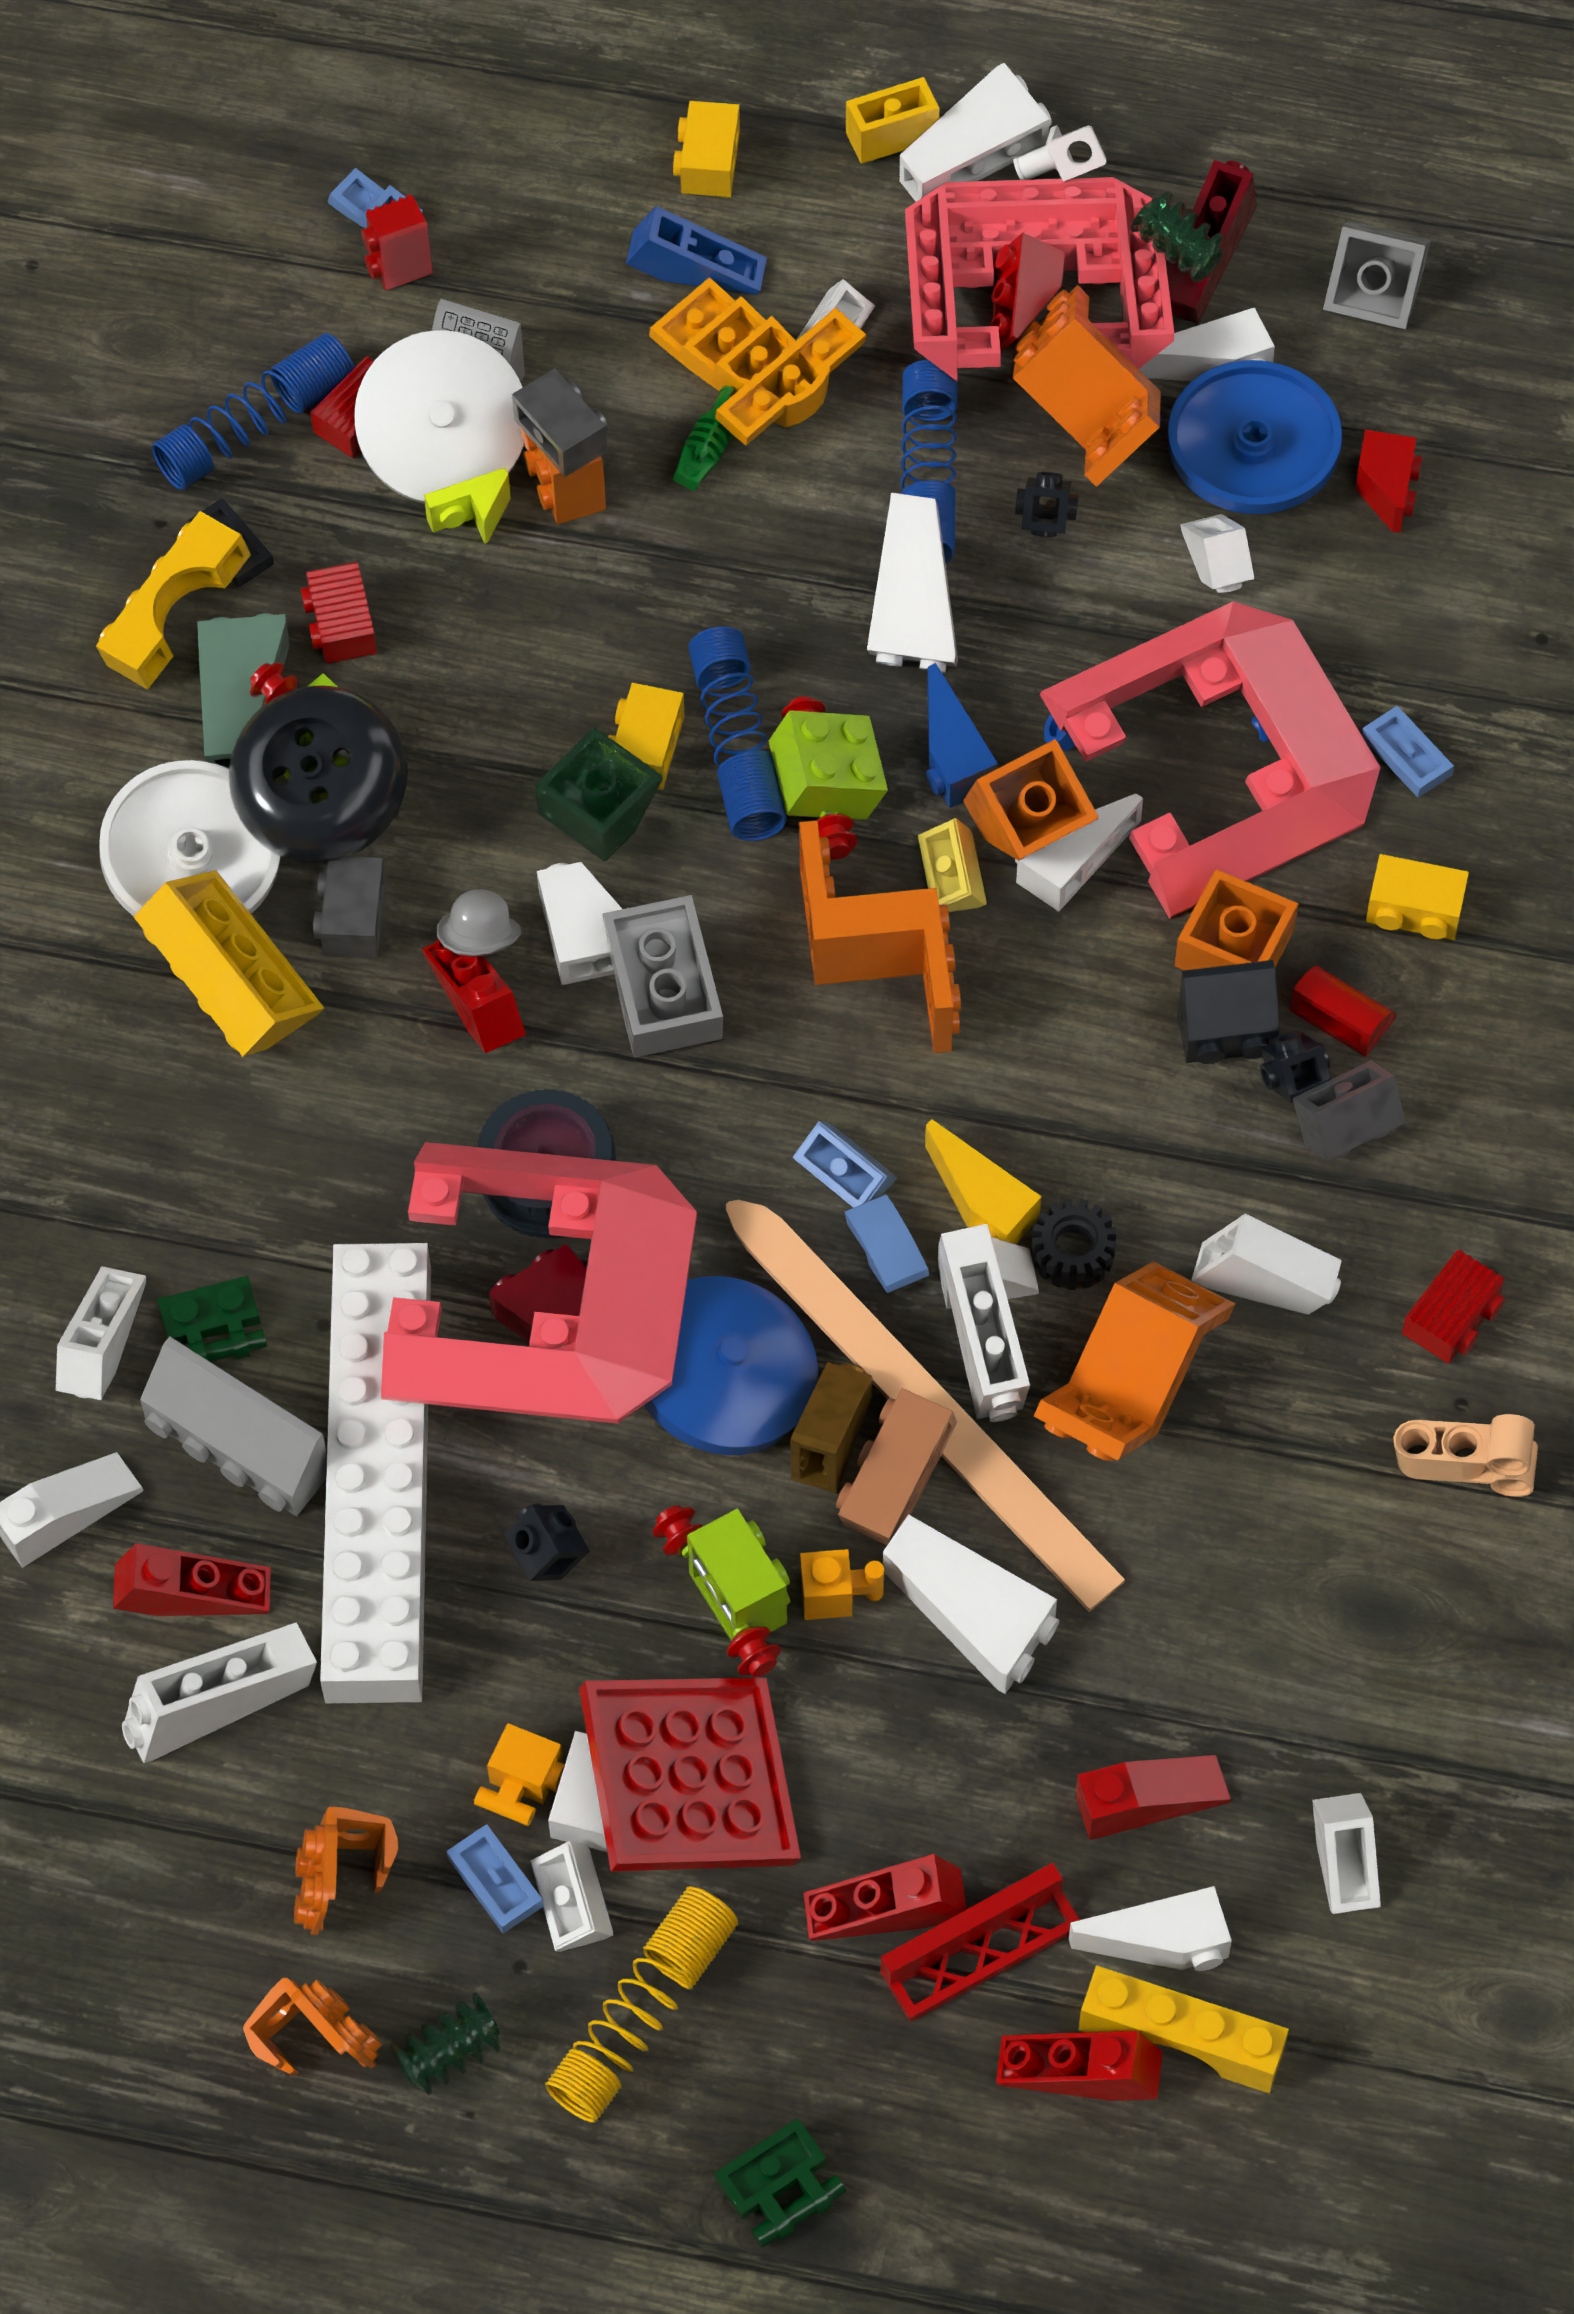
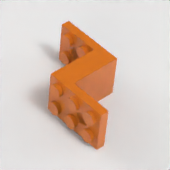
[1013,285,1161,487]
[799,821,961,1053]
[1034,1261,1236,1461]

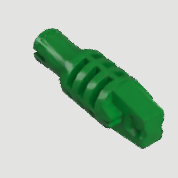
[672,386,738,491]

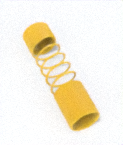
[545,1886,738,2123]

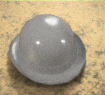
[437,889,521,957]

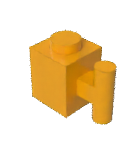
[800,1549,884,1620]
[474,1723,565,1826]

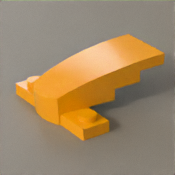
[649,277,866,446]

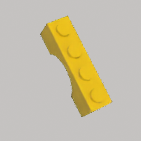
[96,511,251,690]
[1079,1965,1289,2094]

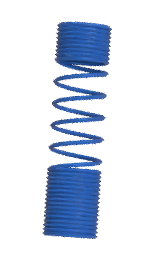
[152,333,355,490]
[900,359,958,564]
[688,626,787,841]

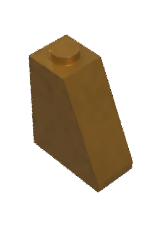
[790,1362,872,1494]

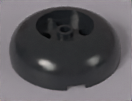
[229,686,408,863]

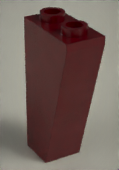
[1167,160,1257,324]
[489,1243,587,1343]

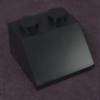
[1177,960,1279,1064]

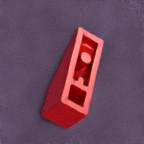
[1075,1755,1231,1840]

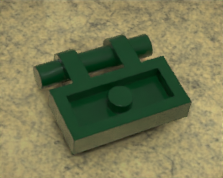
[157,1275,268,1362]
[714,2118,846,2248]

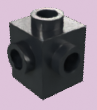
[1015,472,1079,537]
[1260,1031,1331,1103]
[503,1503,590,1581]

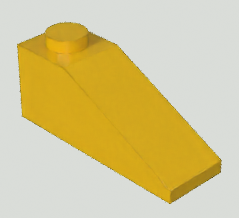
[925,1119,1041,1244]

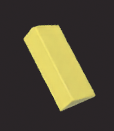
[918,818,987,912]

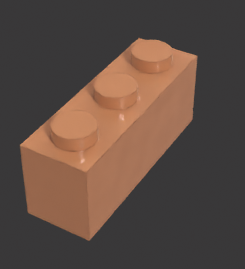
[836,1388,957,1546]

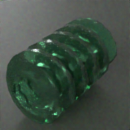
[1130,191,1224,283]
[389,1992,502,2096]

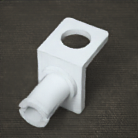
[1013,125,1106,182]

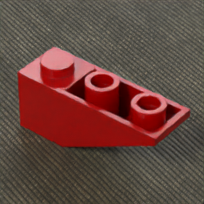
[989,232,1065,352]
[422,939,526,1054]
[113,1543,271,1616]
[803,1854,967,1941]
[996,2031,1163,2101]

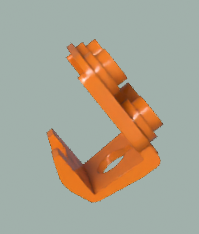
[294,1806,398,1935]
[243,1978,383,2077]

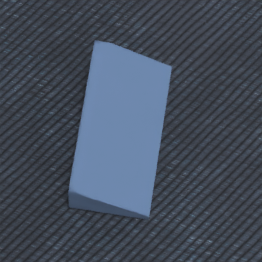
[792,1121,897,1208]

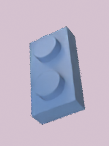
[1362,706,1454,798]
[446,1824,544,1934]

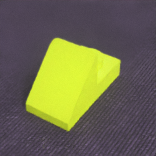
[424,467,511,544]

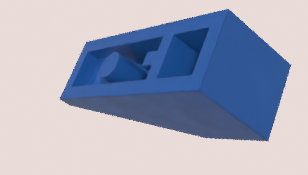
[626,206,767,295]
[925,663,998,808]

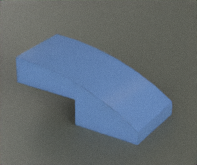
[328,168,423,228]
[845,1194,929,1293]

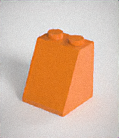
[963,739,1099,861]

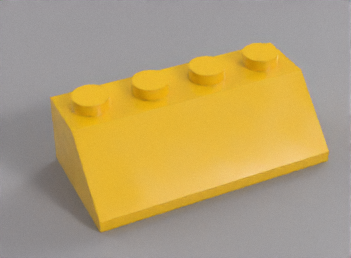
[134,870,324,1057]

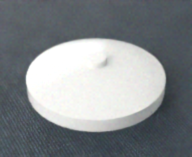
[355,330,524,504]
[99,760,280,916]

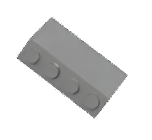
[140,1336,327,1517]

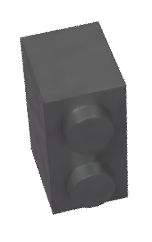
[512,368,609,477]
[313,856,386,959]
[1293,1060,1406,1161]

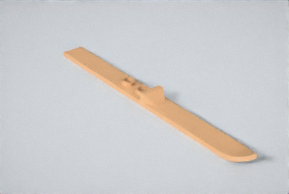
[726,1200,1125,1612]

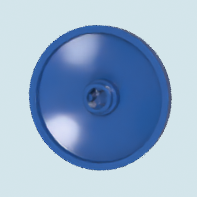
[1167,360,1342,514]
[644,1276,818,1455]

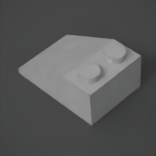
[603,895,723,1058]

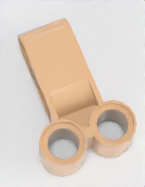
[1393,1414,1538,1497]

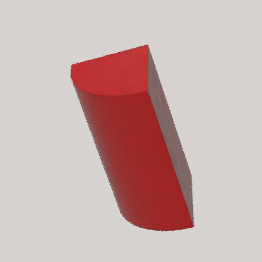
[1290,965,1396,1057]

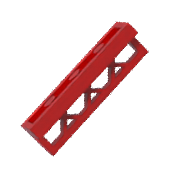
[880,1863,1080,2023]

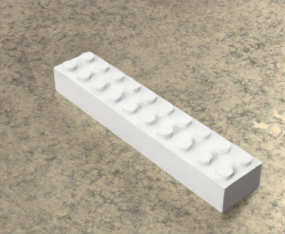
[320,1243,431,1704]

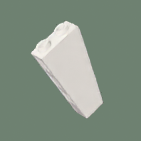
[899,63,1052,202]
[867,493,958,673]
[938,1224,1030,1422]
[883,1514,1060,1694]
[122,1622,317,1763]

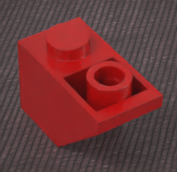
[1355,430,1422,533]

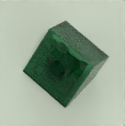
[535,727,662,862]

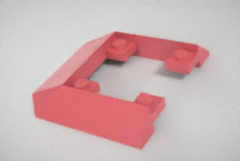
[905,177,1174,381]
[1040,601,1381,919]
[381,1142,697,1424]

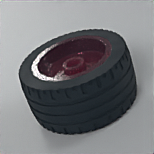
[477,1089,616,1238]

